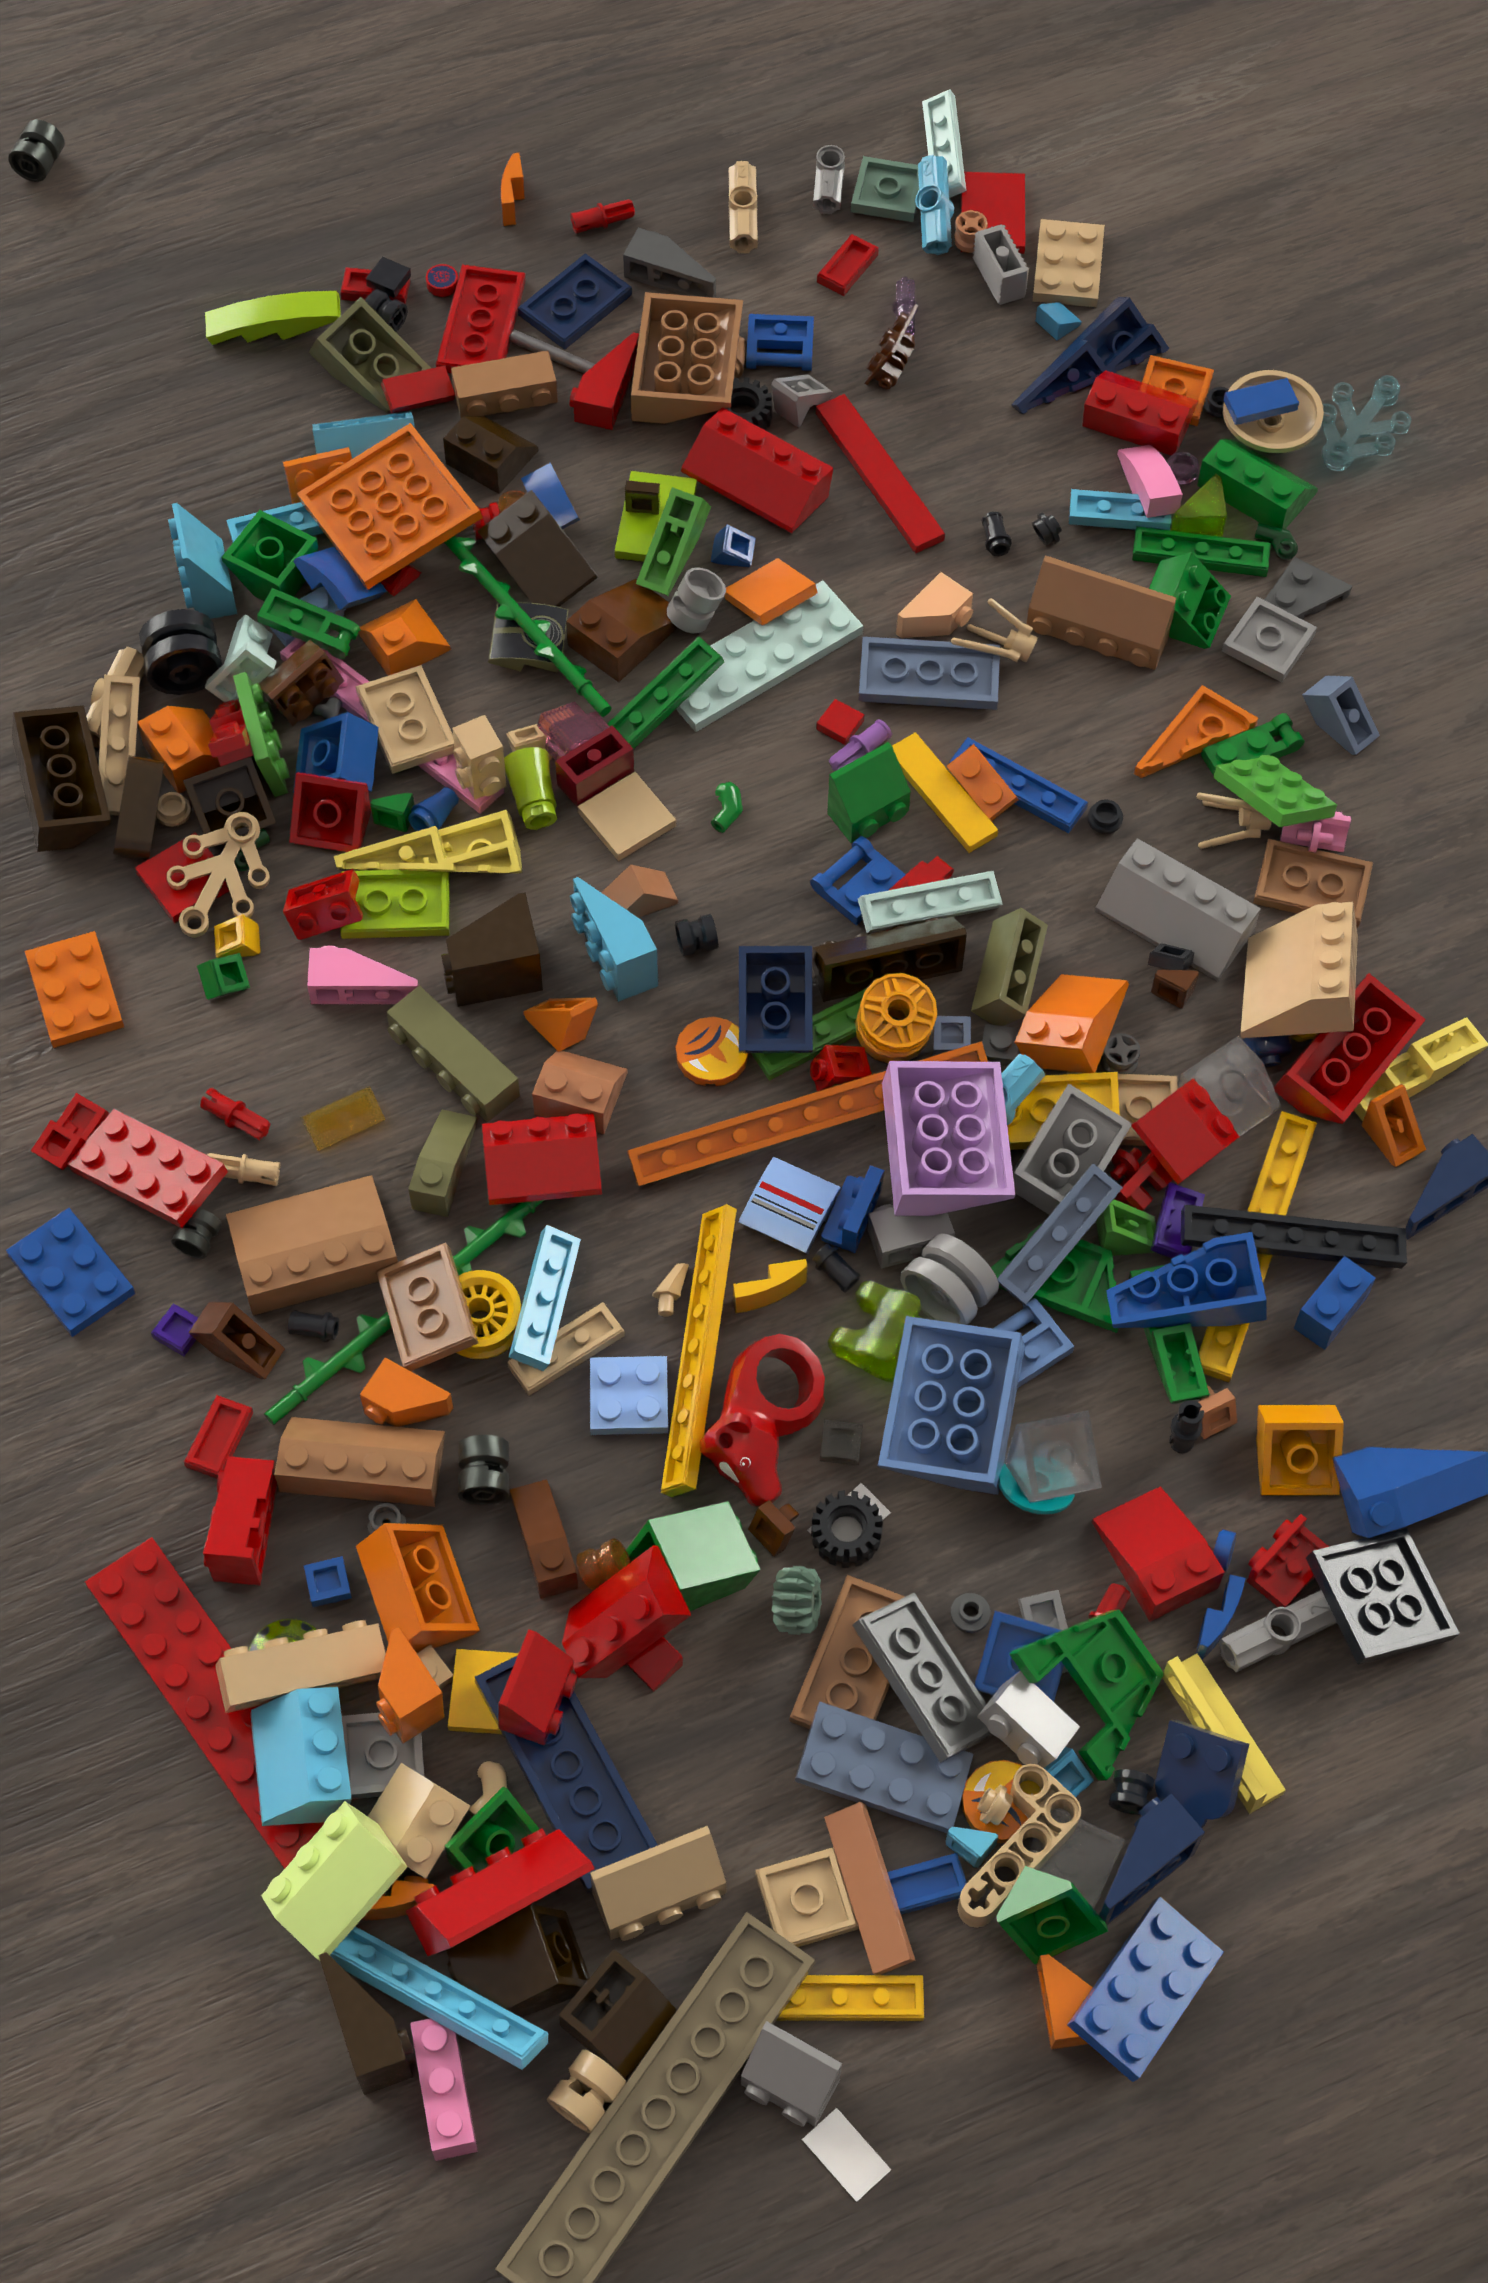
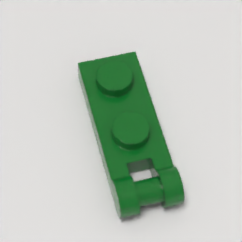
[257,588,361,659]
[1201,713,1305,782]

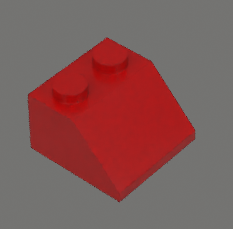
[1131,1078,1240,1185]
[498,1629,578,1745]

